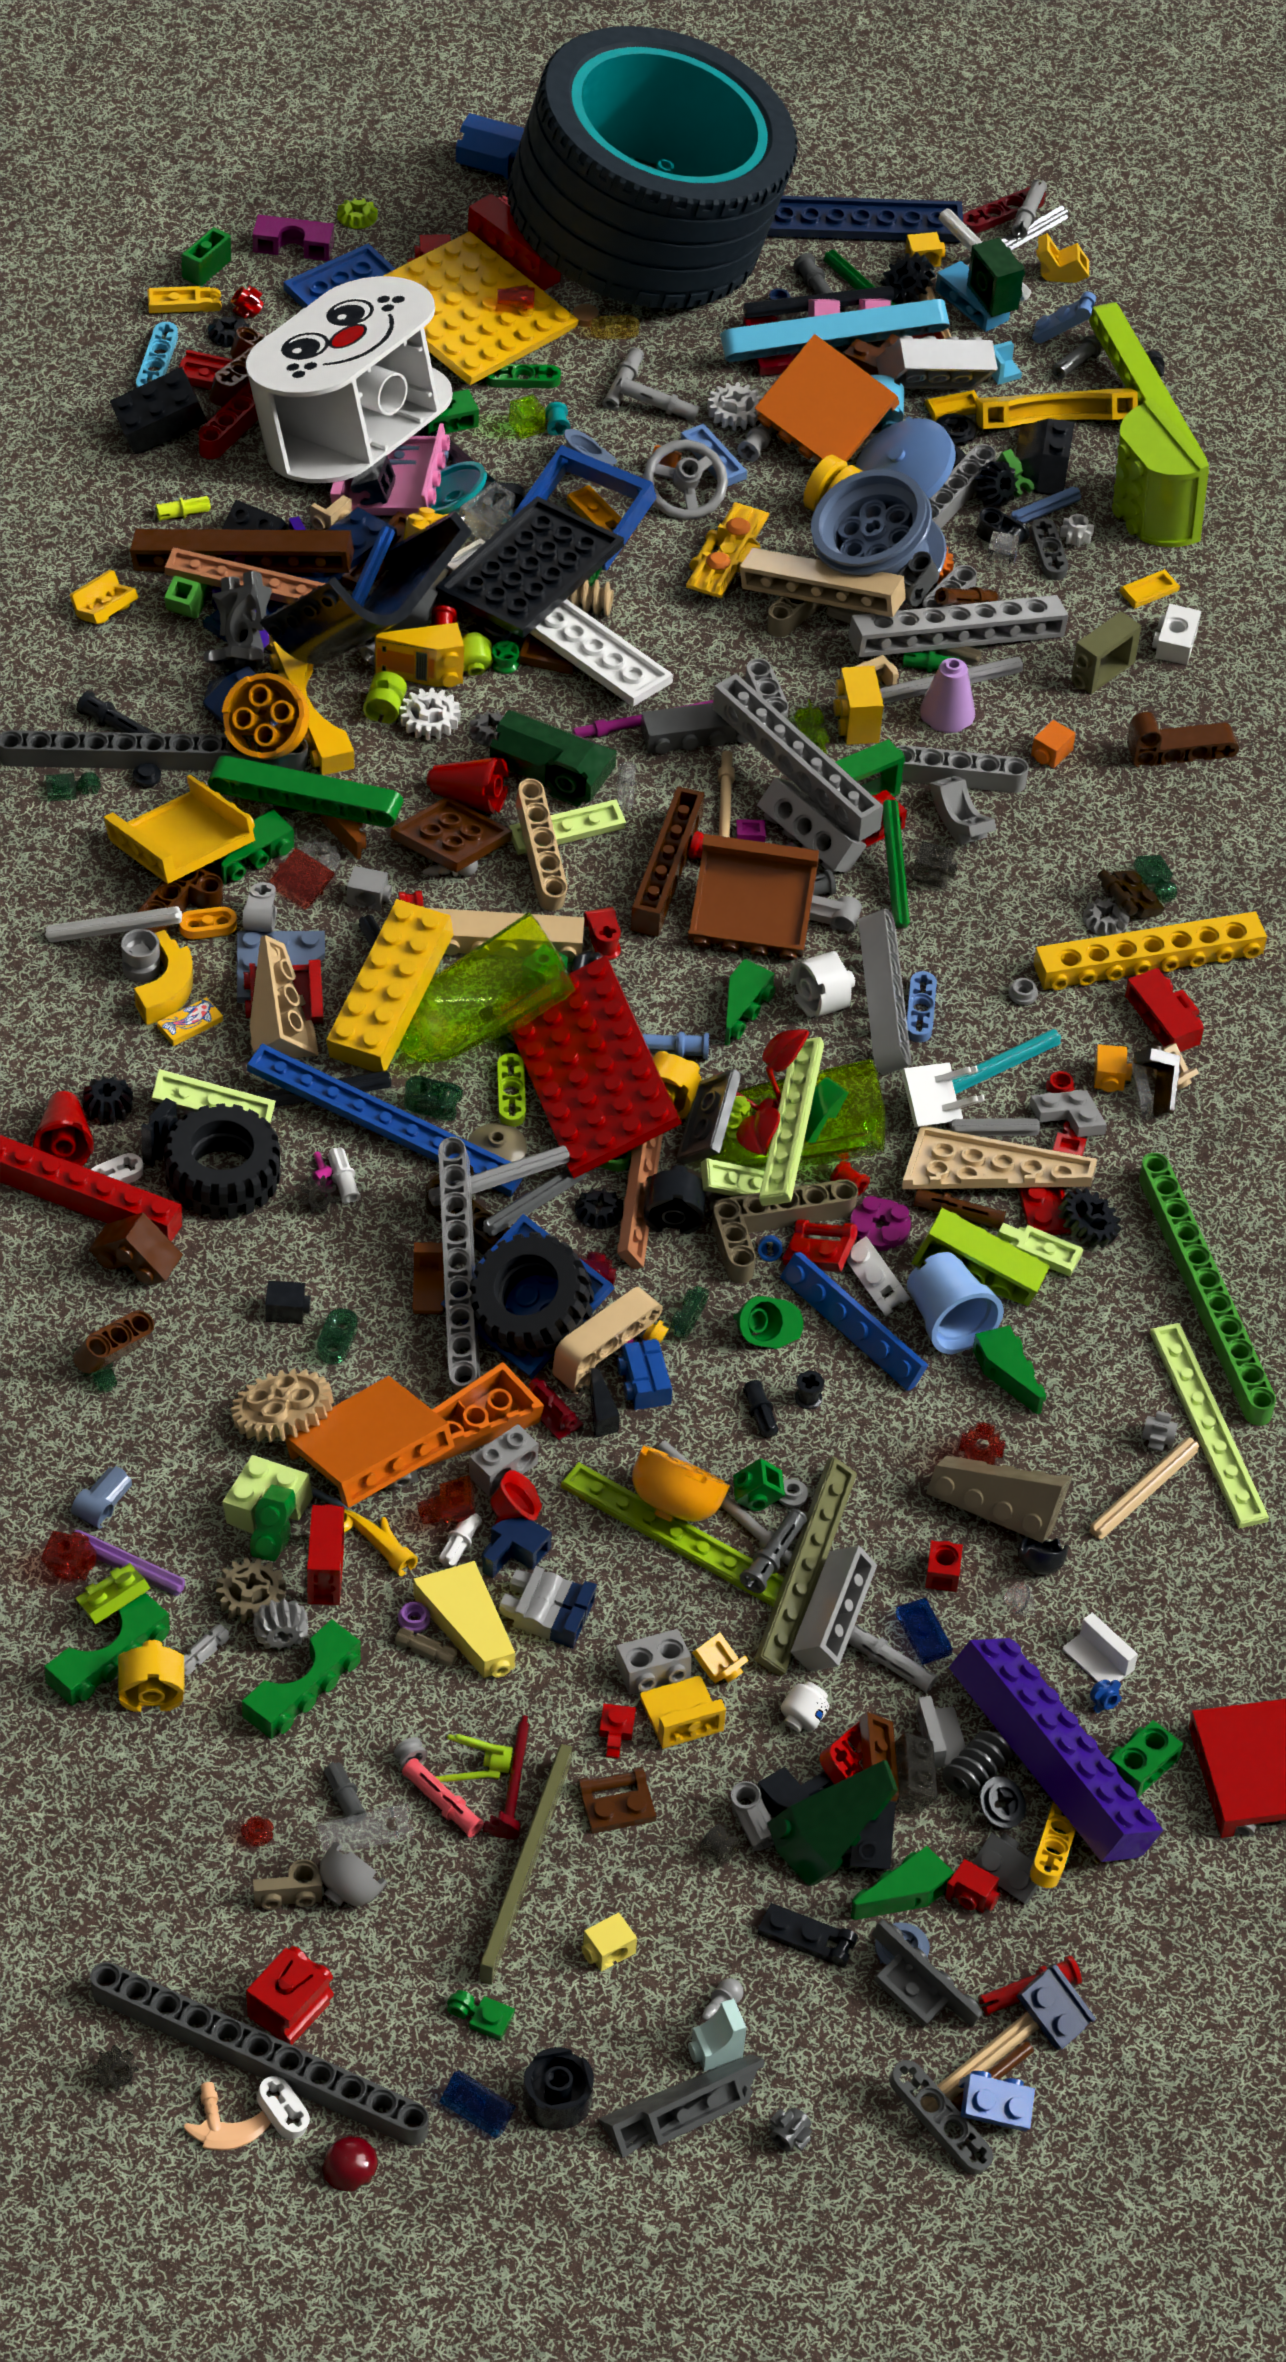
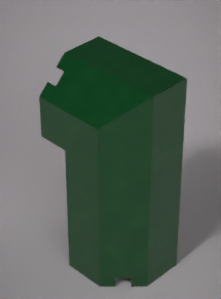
[489,710,617,807]

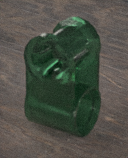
[404,1075,463,1122]

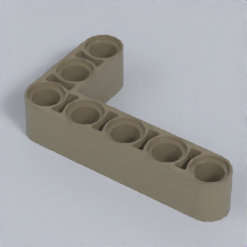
[712,1180,858,1283]

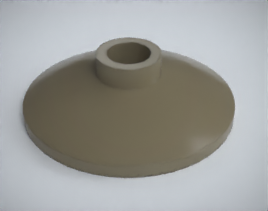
[468,1123,527,1162]

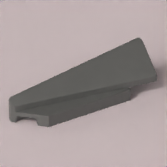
[598,2054,765,2158]

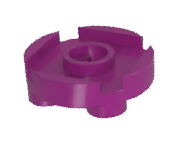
[850,1196,911,1251]

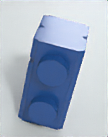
[617,1339,672,1410]

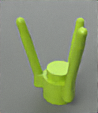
[435,1734,513,1782]

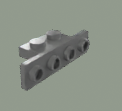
[872,1919,983,2027]

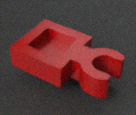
[1052,1121,1087,1156]

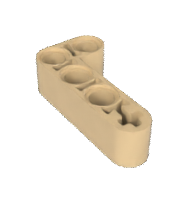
[552,1287,663,1394]

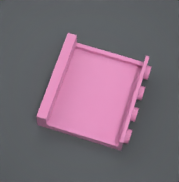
[330,423,450,516]

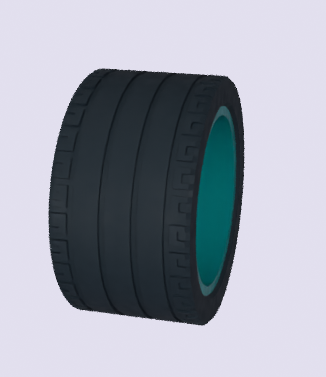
[507,26,798,309]

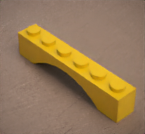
[976,387,1138,429]
[269,642,354,775]

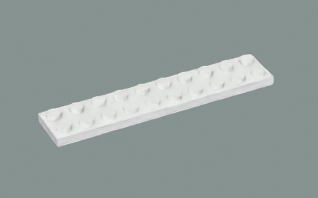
[445,538,673,707]

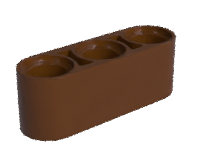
[73,1310,155,1373]

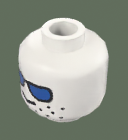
[781,1682,829,1732]

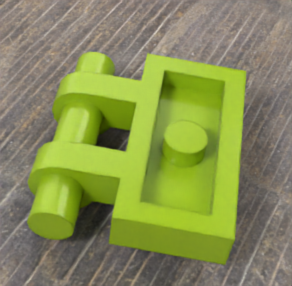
[75,1563,151,1625]

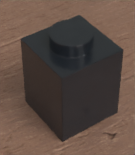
[265,1280,311,1324]

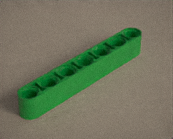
[207,756,404,828]

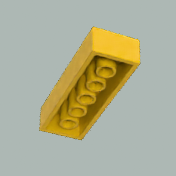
[326,899,454,1072]

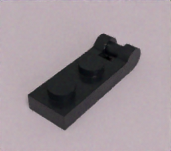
[757,1903,858,1968]

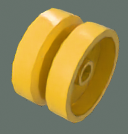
[803,454,863,511]

